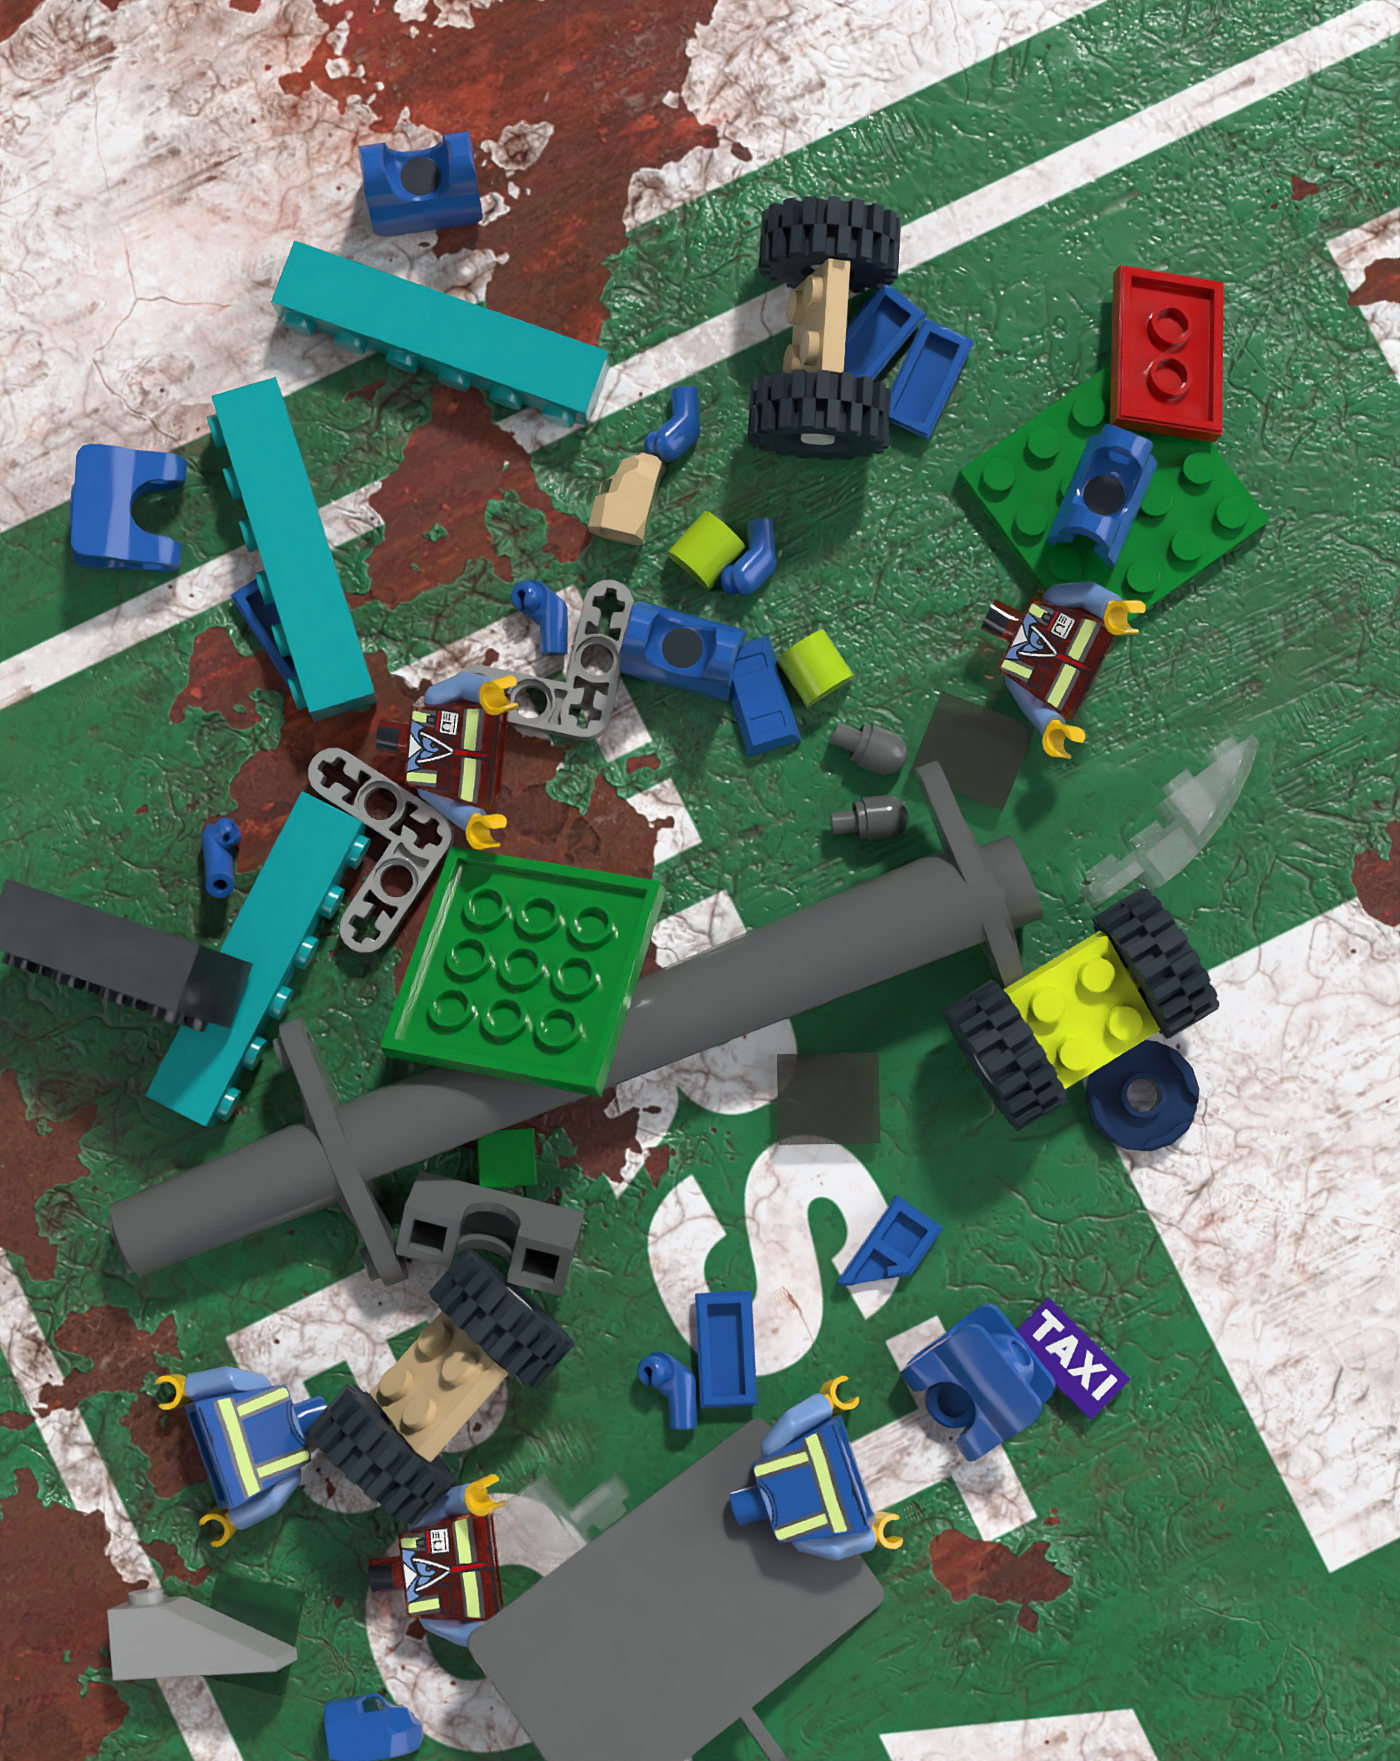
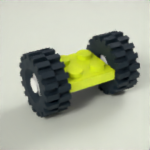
[942,887,1220,1131]

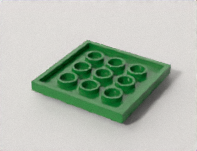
[958,363,1270,650]
[380,846,666,1097]

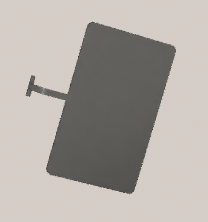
[467,1419,884,1761]

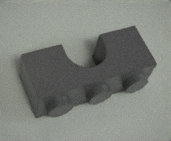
[395,1170,584,1296]

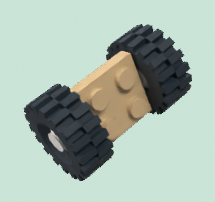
[747,196,901,460]
[308,1248,575,1526]

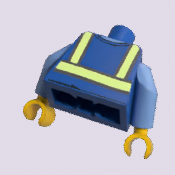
[155,1366,327,1547]
[730,1376,903,1561]

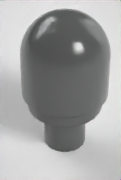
[829,722,907,775]
[829,795,909,842]

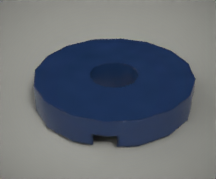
[1085,1040,1200,1151]

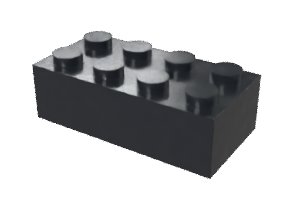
[0,879,253,1033]

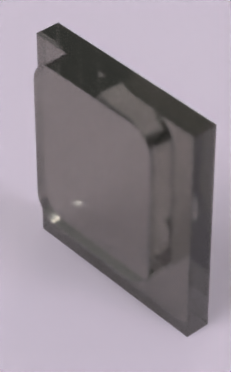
[909,691,1035,811]
[777,1053,880,1145]

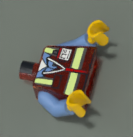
[981,581,1146,759]
[376,672,519,850]
[368,1474,506,1647]

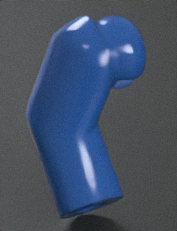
[644,386,700,462]
[720,519,776,595]
[511,580,568,656]
[201,818,242,898]
[637,1352,697,1429]

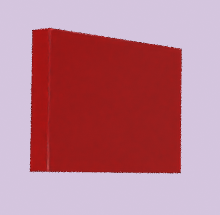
[1110,265,1224,442]

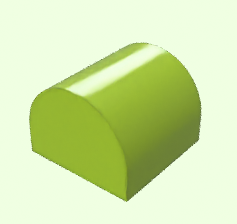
[667,511,745,591]
[777,629,854,708]

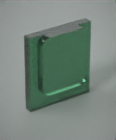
[201,1571,306,1696]

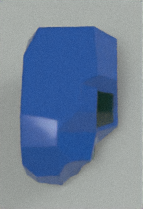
[324,1693,424,1761]

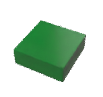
[477,1128,537,1188]

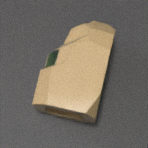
[588,453,662,545]

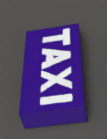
[1016,1297,1130,1420]

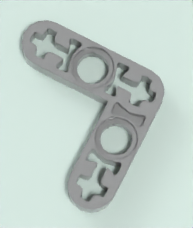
[456,580,634,741]
[308,748,454,954]

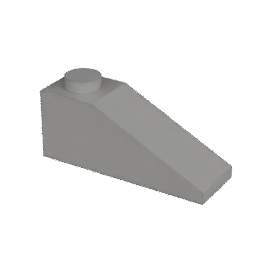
[107,1588,297,1680]

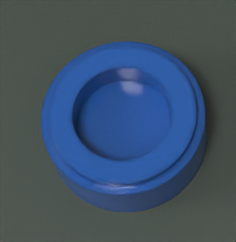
[924,1382,976,1429]

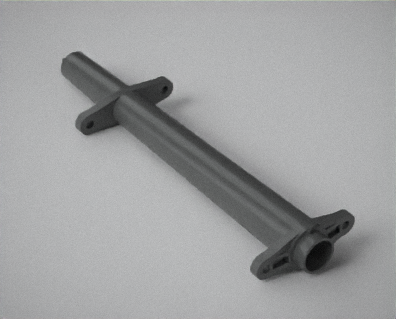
[106,760,1043,1287]

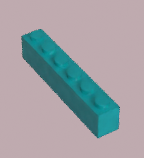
[271,240,610,428]
[207,377,378,722]
[145,791,371,1127]

